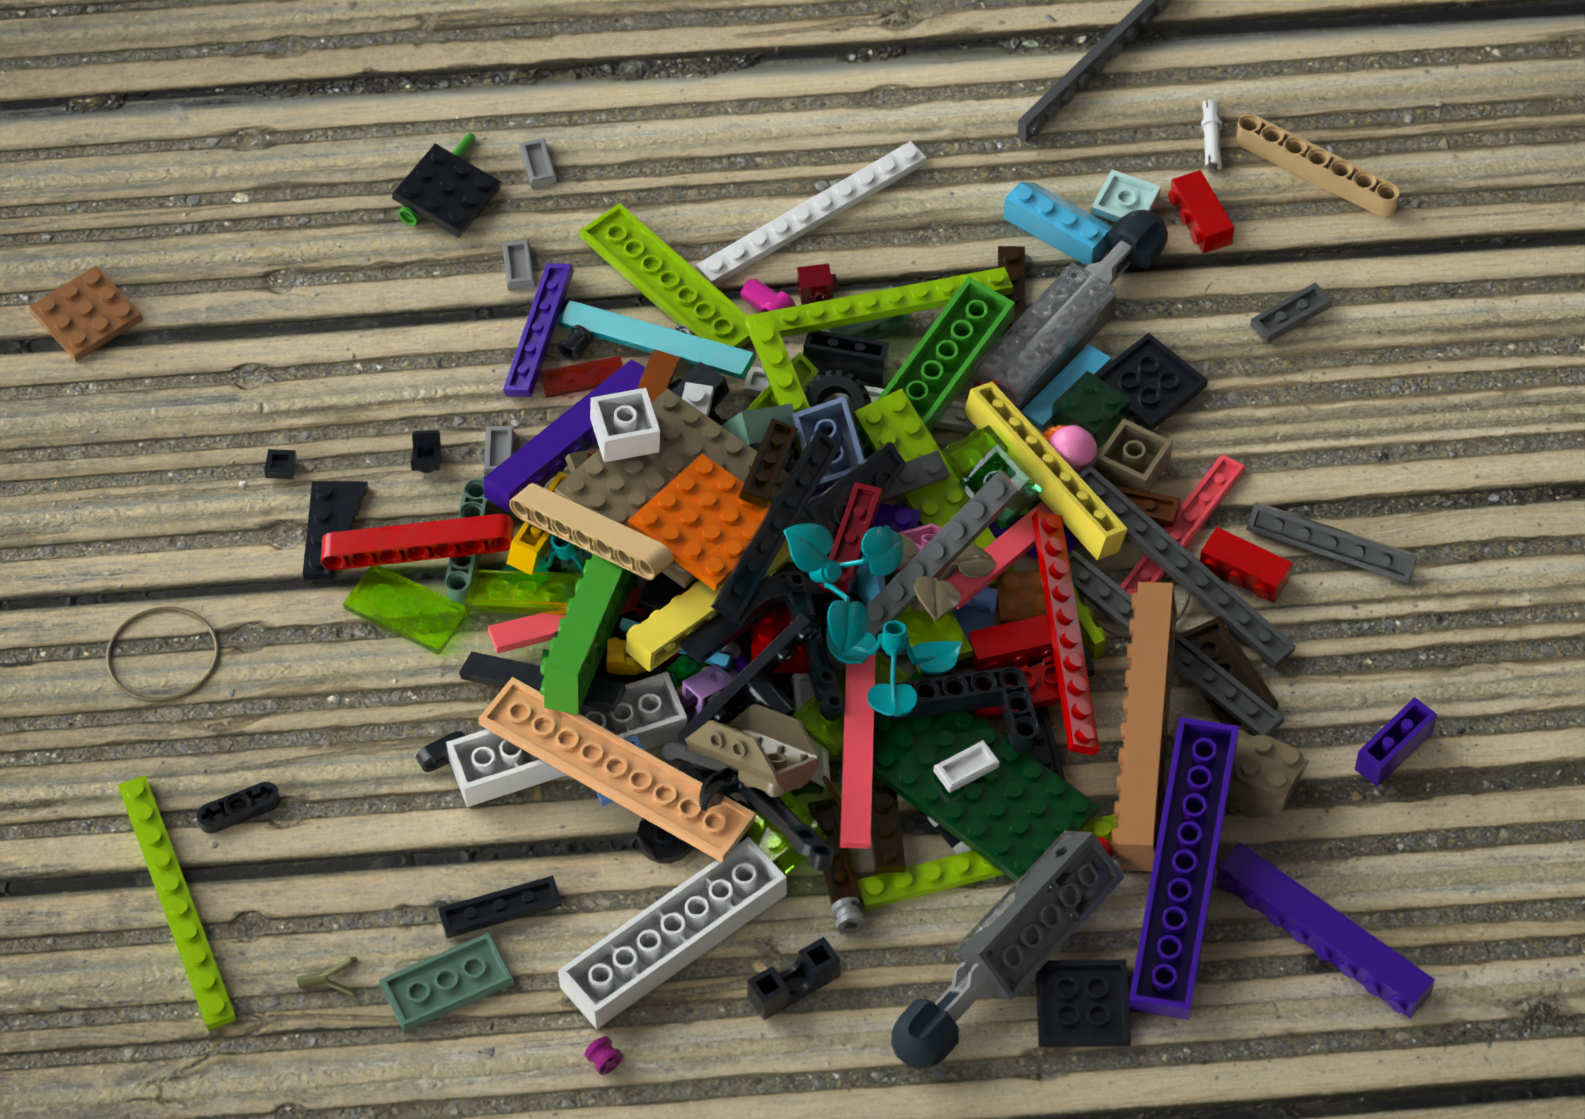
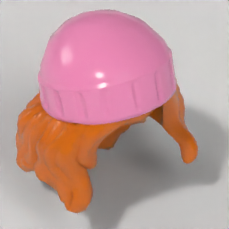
[1041,425,1097,472]

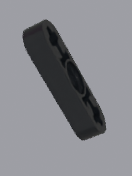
[197,782,280,833]

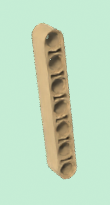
[1236,114,1400,217]
[509,483,673,580]

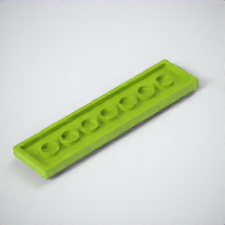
[579,203,752,348]
[853,388,1016,588]

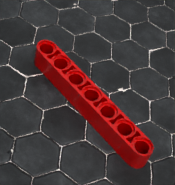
[321,514,514,570]

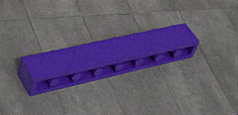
[484,359,646,513]
[1216,842,1435,1018]

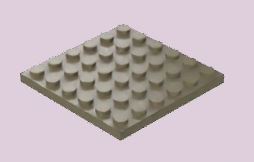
[555,388,789,588]

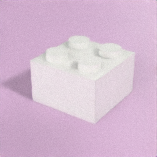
[590,388,660,462]

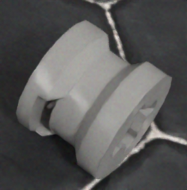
[831,897,866,933]

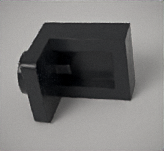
[411,430,442,473]

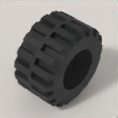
[804,370,872,426]

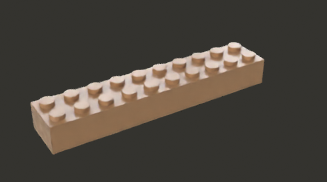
[1112,582,1177,871]

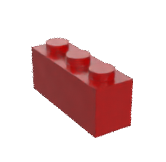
[1168,170,1234,254]
[1200,527,1293,603]
[968,614,1053,671]

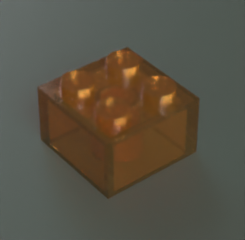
[995,570,1047,625]

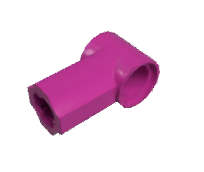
[740,278,796,313]

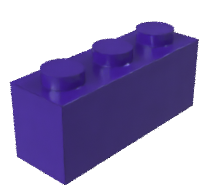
[1355,697,1437,787]

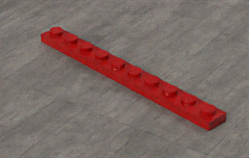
[1032,510,1100,756]

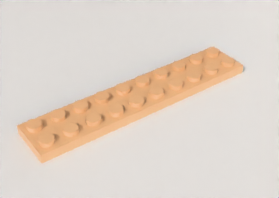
[478,677,756,863]

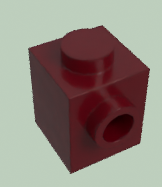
[797,263,838,305]

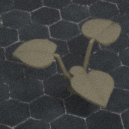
[897,532,996,621]

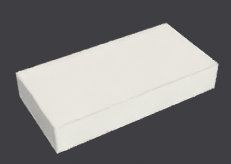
[933,740,1000,793]

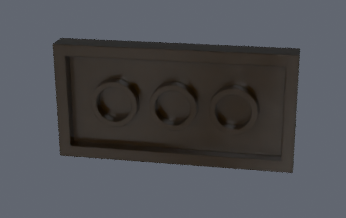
[1180,617,1278,726]

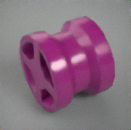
[584,1036,623,1075]

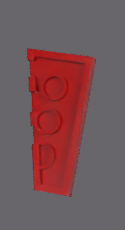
[972,654,1061,718]

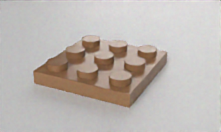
[29,265,143,362]

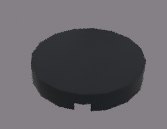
[637,818,693,863]

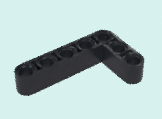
[885,667,1039,754]

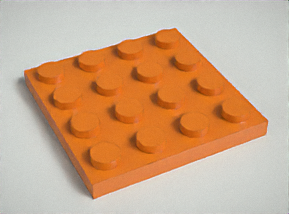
[627,453,772,591]

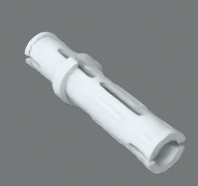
[1201,99,1222,172]

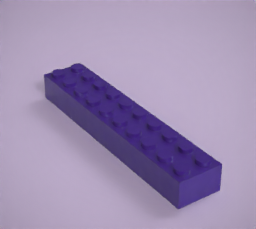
[1129,717,1239,1020]

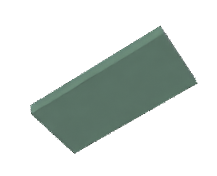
[379,932,515,1033]

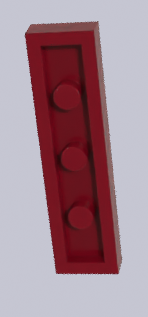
[819,482,884,596]

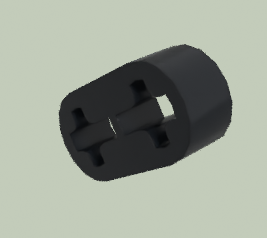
[416,731,466,772]

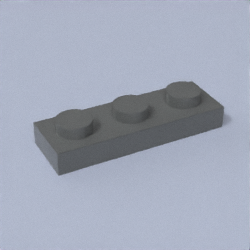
[1250,282,1332,343]

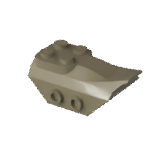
[684,703,821,797]
[1168,711,1309,818]

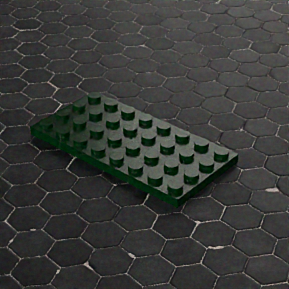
[841,671,1099,886]

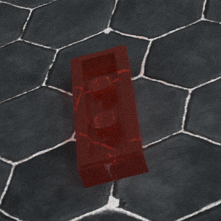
[540,356,623,398]

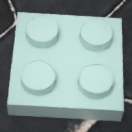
[1091,170,1161,223]

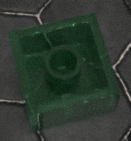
[1051,370,1131,450]
[958,444,1044,530]

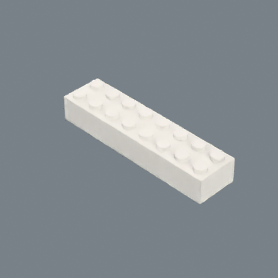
[446,672,688,807]
[558,837,787,1029]

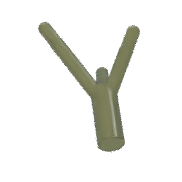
[297,957,358,996]

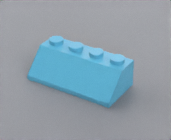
[1004,182,1113,266]

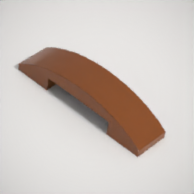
[637,349,680,403]

